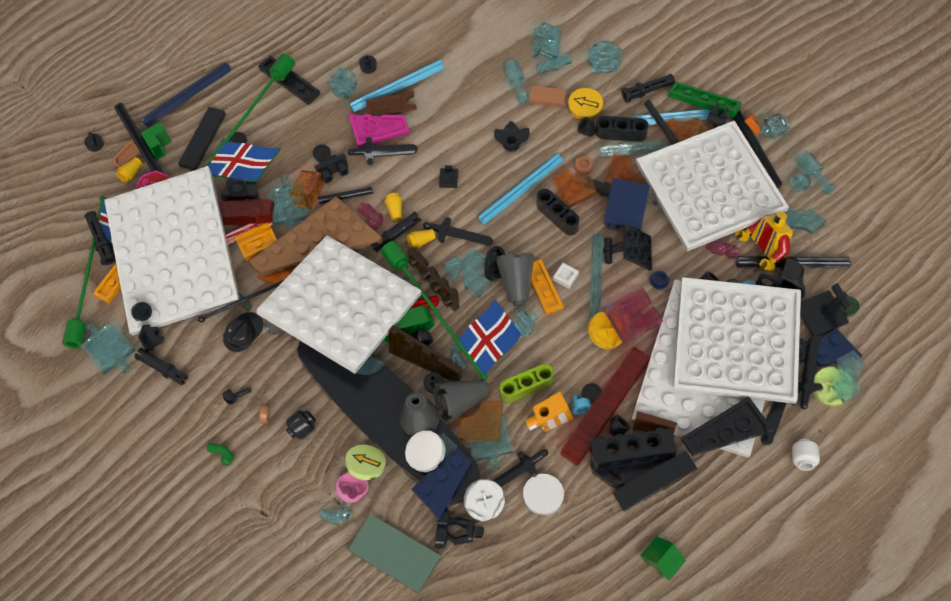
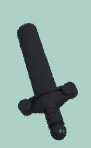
[348,137,418,165]
[423,217,493,245]
[798,336,823,410]
[761,399,798,445]
[493,449,549,487]

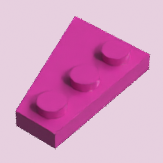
[348,114,410,148]

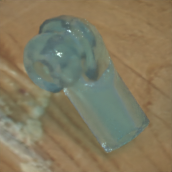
[450,343,467,368]
[320,506,351,525]

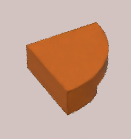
[745,112,761,134]

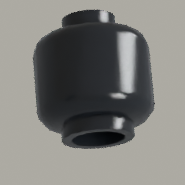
[286,410,316,439]

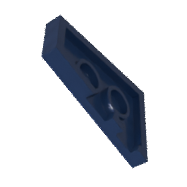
[411,448,472,520]

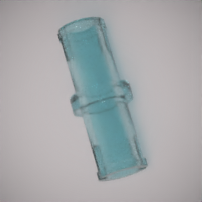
[536,53,572,75]

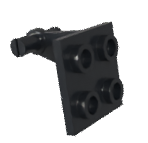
[603,224,652,271]
[800,283,853,337]

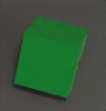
[140,122,171,160]
[640,536,686,581]

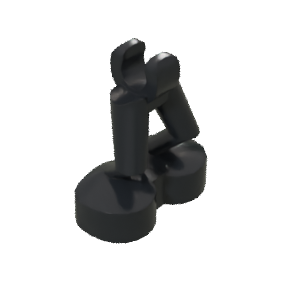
[435,508,484,549]

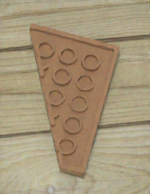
[249,197,383,276]

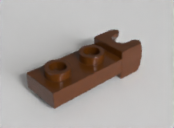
[366,91,417,116]

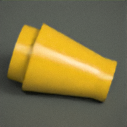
[116,157,143,183]
[384,193,402,222]
[406,229,436,249]

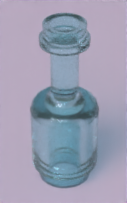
[503,59,529,104]
[795,151,836,195]

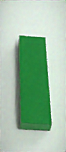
[668,82,742,118]

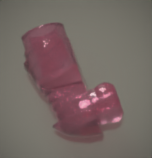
[357,202,383,230]
[706,240,738,259]

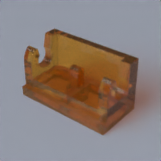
[290,170,323,209]

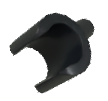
[222,387,252,404]

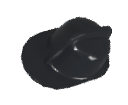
[223,312,263,352]

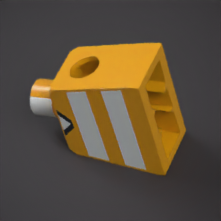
[525,392,573,432]

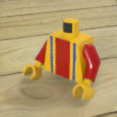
[735,211,793,272]

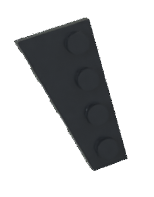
[681,397,773,457]

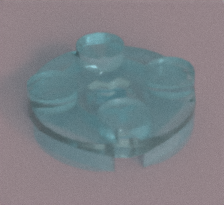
[587,41,623,73]

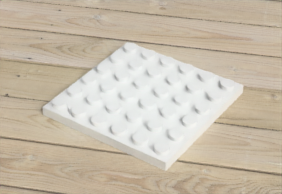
[636,121,789,251]
[257,235,422,374]
[673,277,801,404]

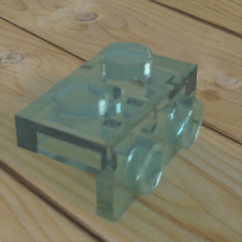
[531,22,562,61]

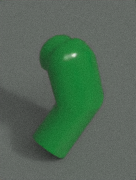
[207,442,234,465]

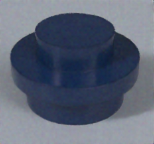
[650,271,669,290]

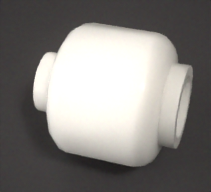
[792,438,820,471]

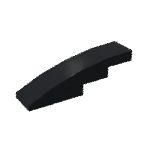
[613,451,698,512]

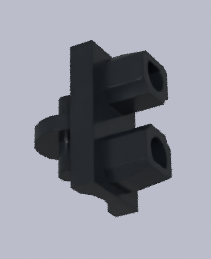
[314,152,349,184]

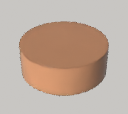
[574,156,593,175]
[259,403,270,424]

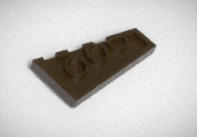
[407,247,460,312]
[389,325,463,381]

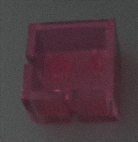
[604,288,663,344]

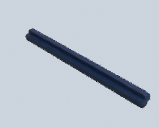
[142,62,231,127]

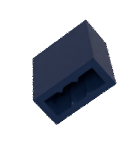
[604,178,650,231]

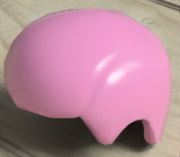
[335,472,369,503]

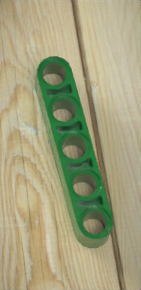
[380,306,435,344]

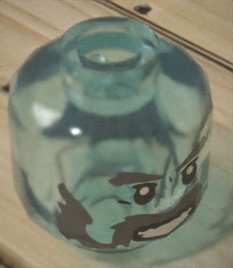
[761,113,790,140]

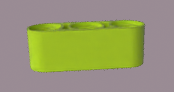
[500,364,554,403]

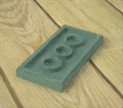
[348,514,441,593]

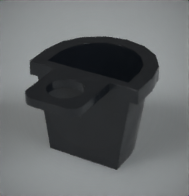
[220,179,259,214]
[755,258,806,300]

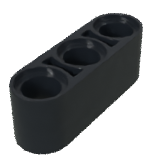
[595,116,649,142]
[536,189,580,236]

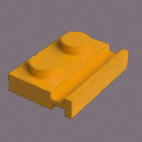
[234,222,277,261]

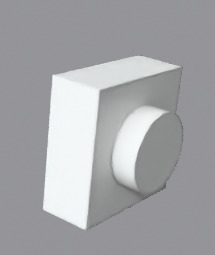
[553,263,579,289]

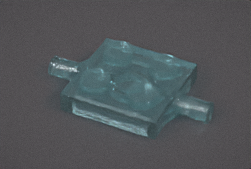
[268,176,309,232]
[80,322,136,375]
[465,404,513,471]

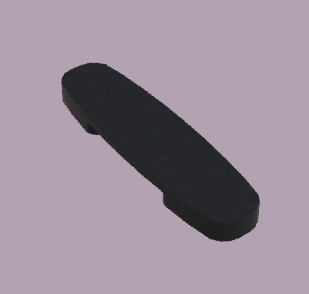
[297,341,480,505]

